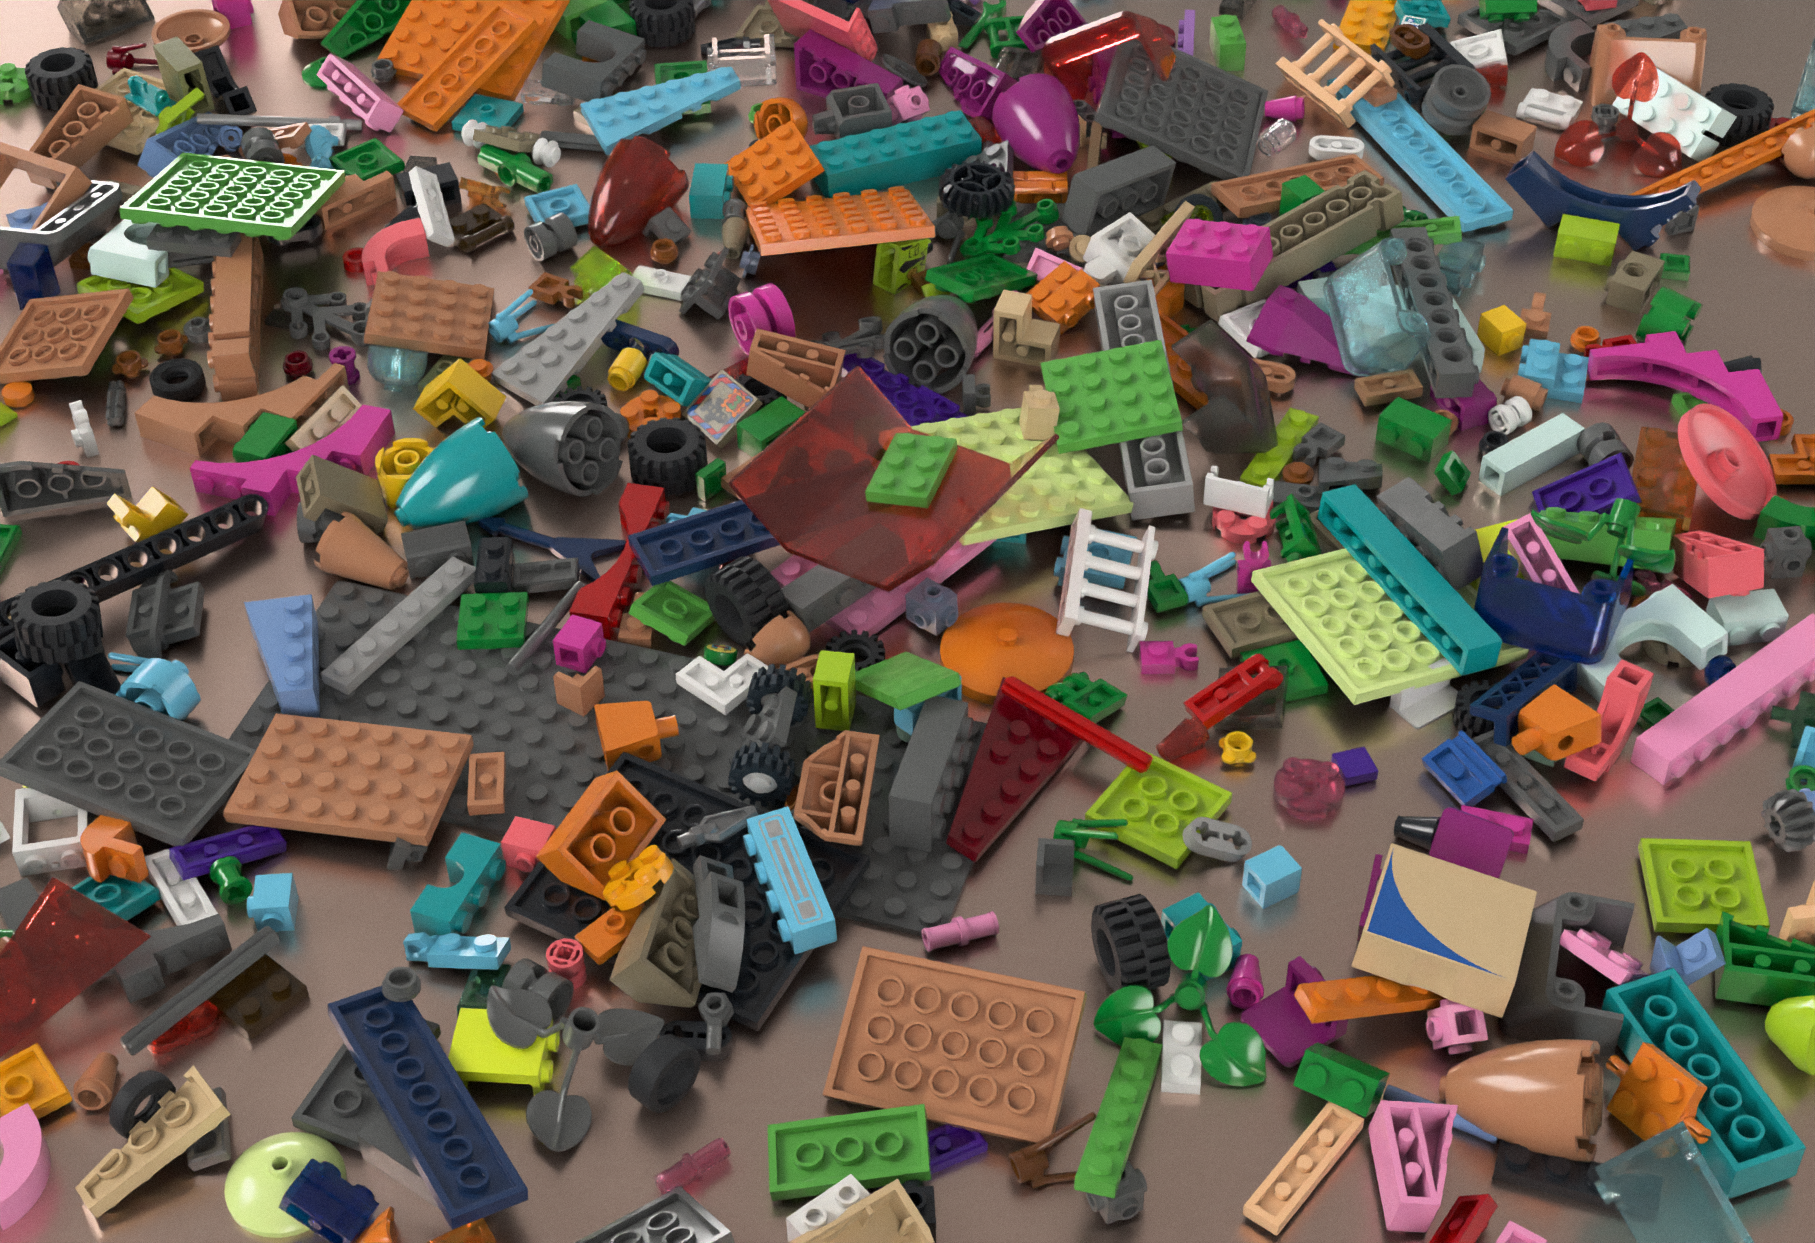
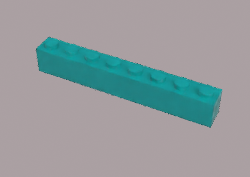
[1317,484,1503,676]

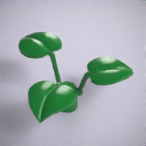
[1531,498,1676,597]
[1093,905,1267,1086]

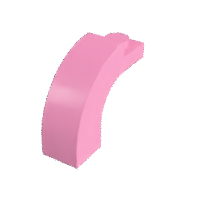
[0,1103,51,1231]

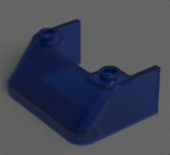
[1474,527,1634,665]

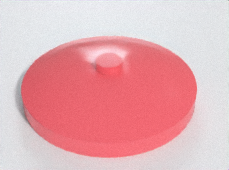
[1678,403,1777,520]

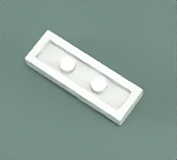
[408,166,455,247]
[145,849,218,926]

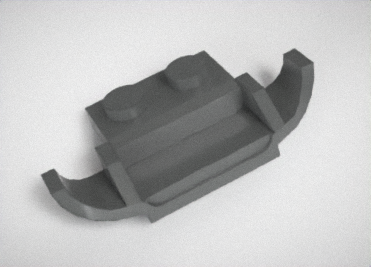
[126,570,205,659]

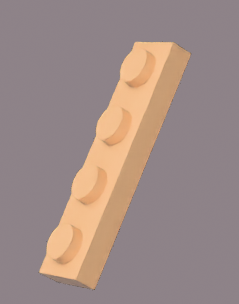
[1243,1101,1364,1236]

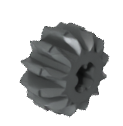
[1761,788,1815,852]

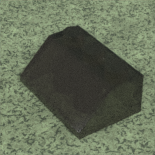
[57,0,155,45]

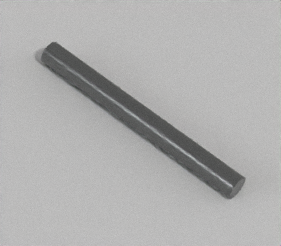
[505,581,586,675]

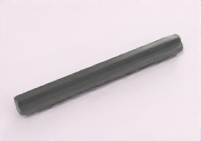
[120,926,280,1056]

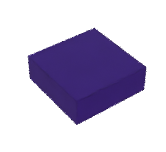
[1331,746,1378,787]

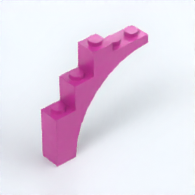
[1587,331,1784,442]
[190,405,395,516]

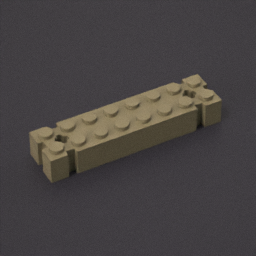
[1184,170,1404,322]

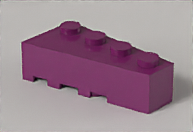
[794,29,903,100]

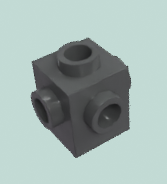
[1760,526,1812,579]
[1086,1159,1147,1224]

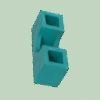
[410,832,506,937]

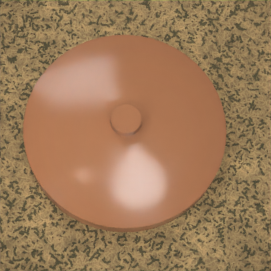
[1750,186,1815,261]

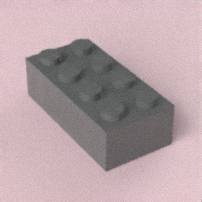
[1061,145,1176,237]
[888,696,973,853]

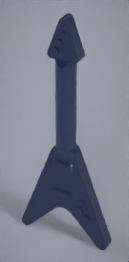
[478,517,626,582]

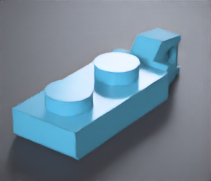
[403,932,511,970]

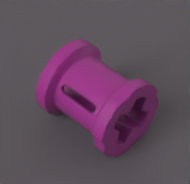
[329,346,360,386]

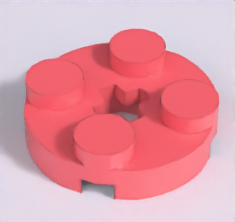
[1212,500,1276,544]

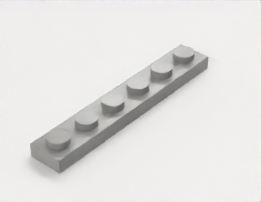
[321,556,476,695]

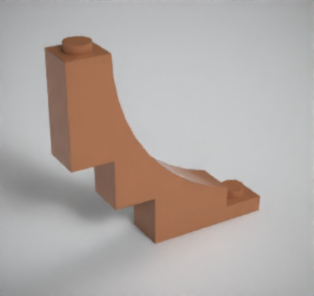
[221,154,396,230]
[134,363,349,457]

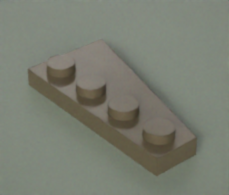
[734,4,800,48]

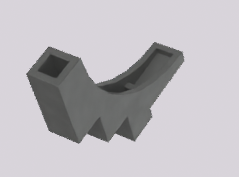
[852,0,951,33]
[0,877,231,1003]

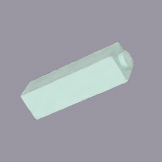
[1478,413,1585,497]

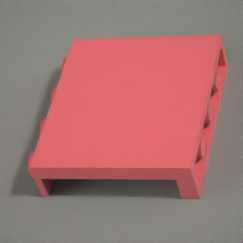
[768,0,878,62]

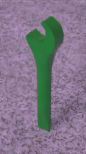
[958,0,1006,49]

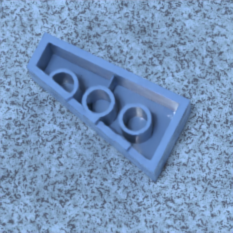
[244,594,320,718]

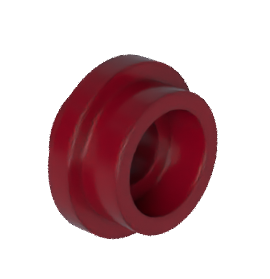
[283,350,313,377]

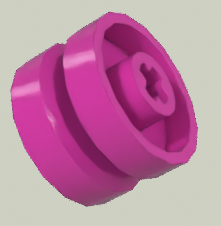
[728,283,796,356]

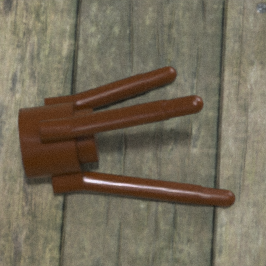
[1008,1112,1096,1189]

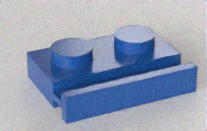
[1421,730,1508,807]

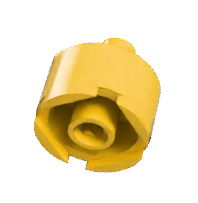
[375,438,435,508]

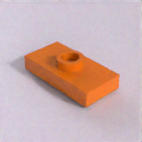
[575,903,645,966]

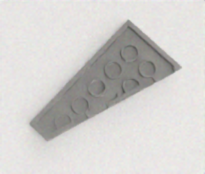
[491,272,645,406]

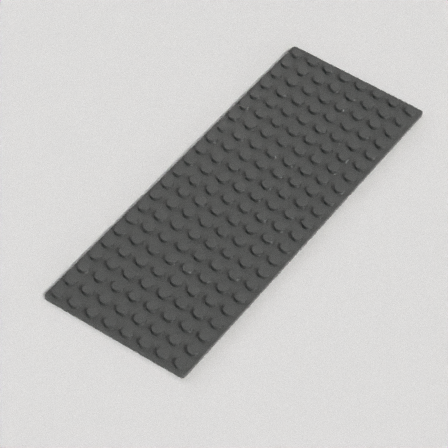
[229,581,987,937]

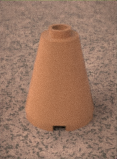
[314,512,409,590]

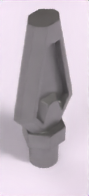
[677,806,758,850]

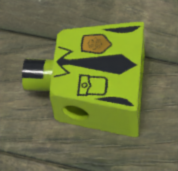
[873,238,933,295]

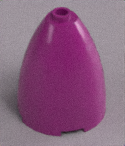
[992,73,1080,173]

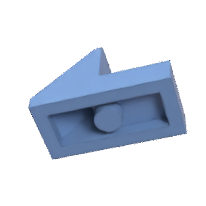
[1649,928,1726,986]

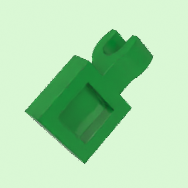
[1147,560,1188,613]

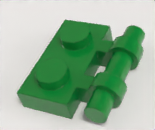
[1044,672,1128,723]

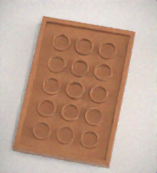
[223,713,474,846]
[823,946,1087,1148]

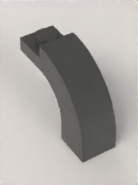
[1544,19,1595,92]

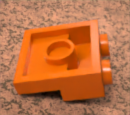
[1026,261,1101,335]

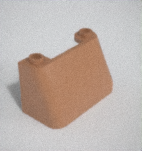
[1588,23,1707,106]

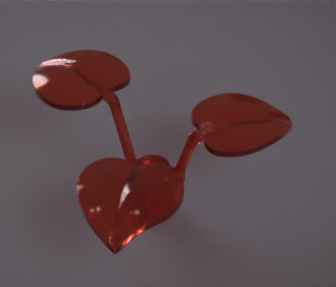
[1554,52,1682,179]

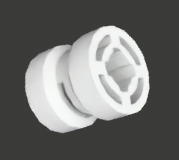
[1488,396,1532,435]

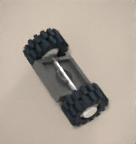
[728,664,812,807]

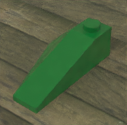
[321,0,411,59]

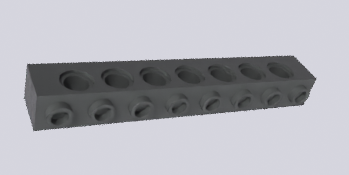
[1387,227,1479,398]

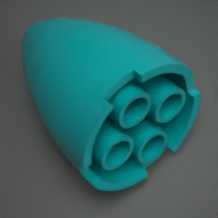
[394,417,528,530]

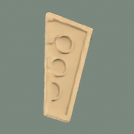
[75,1065,231,1219]

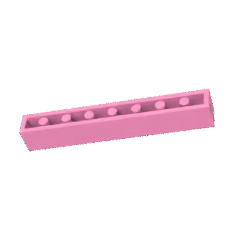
[1630,613,1815,785]

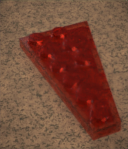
[0,876,152,1058]

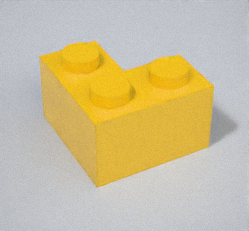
[413,358,506,428]

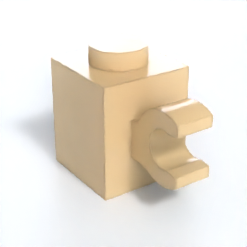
[1019,385,1060,440]

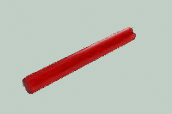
[1001,676,1153,773]

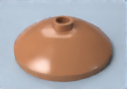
[151,9,231,53]

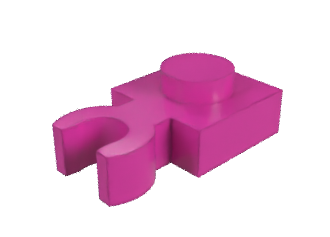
[1236,541,1272,594]
[1139,641,1199,674]

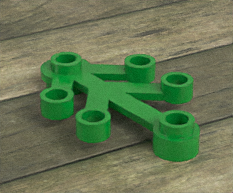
[960,199,1060,259]

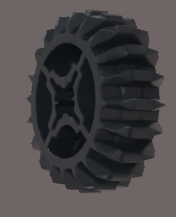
[939,160,1015,220]

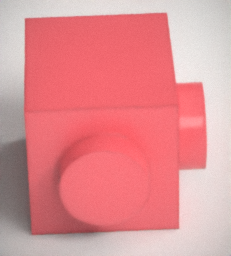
[501,816,556,872]

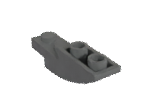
[692,855,745,993]

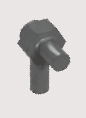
[698,992,734,1055]

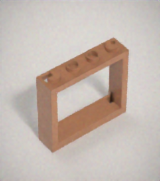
[0,142,92,230]

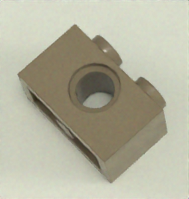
[1604,250,1665,314]

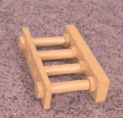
[1275,19,1395,129]

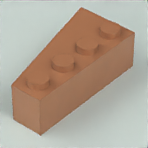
[27,84,134,190]

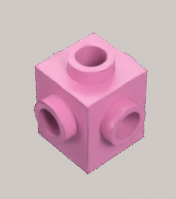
[886,85,930,126]
[1426,999,1488,1055]

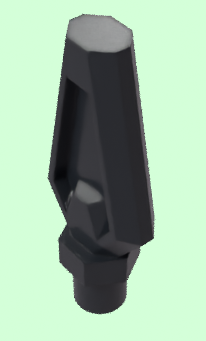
[700,37,761,55]

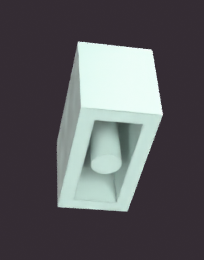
[1706,589,1789,646]

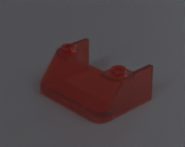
[1042,11,1176,100]

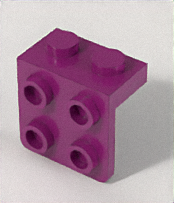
[1429,807,1514,879]
[1241,956,1349,1067]

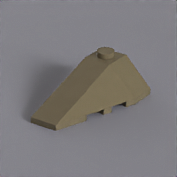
[609,858,702,1008]

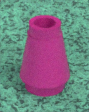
[1265,95,1305,122]
[1226,954,1264,1009]

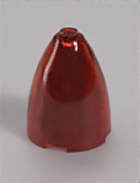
[588,136,689,247]

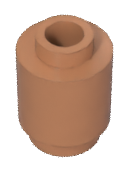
[1500,374,1549,412]

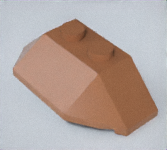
[793,730,880,846]

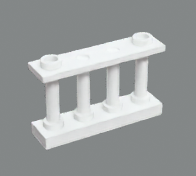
[1056,508,1158,653]

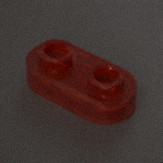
[147,1000,220,1054]

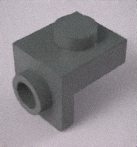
[642,206,692,245]

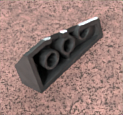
[0,461,132,517]

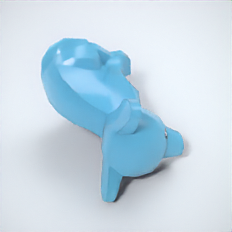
[305,125,339,169]

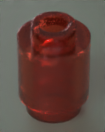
[969,116,1002,151]

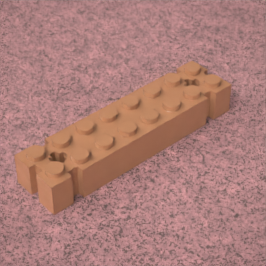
[207,233,264,402]

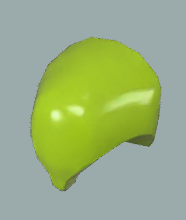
[1765,995,1815,1075]

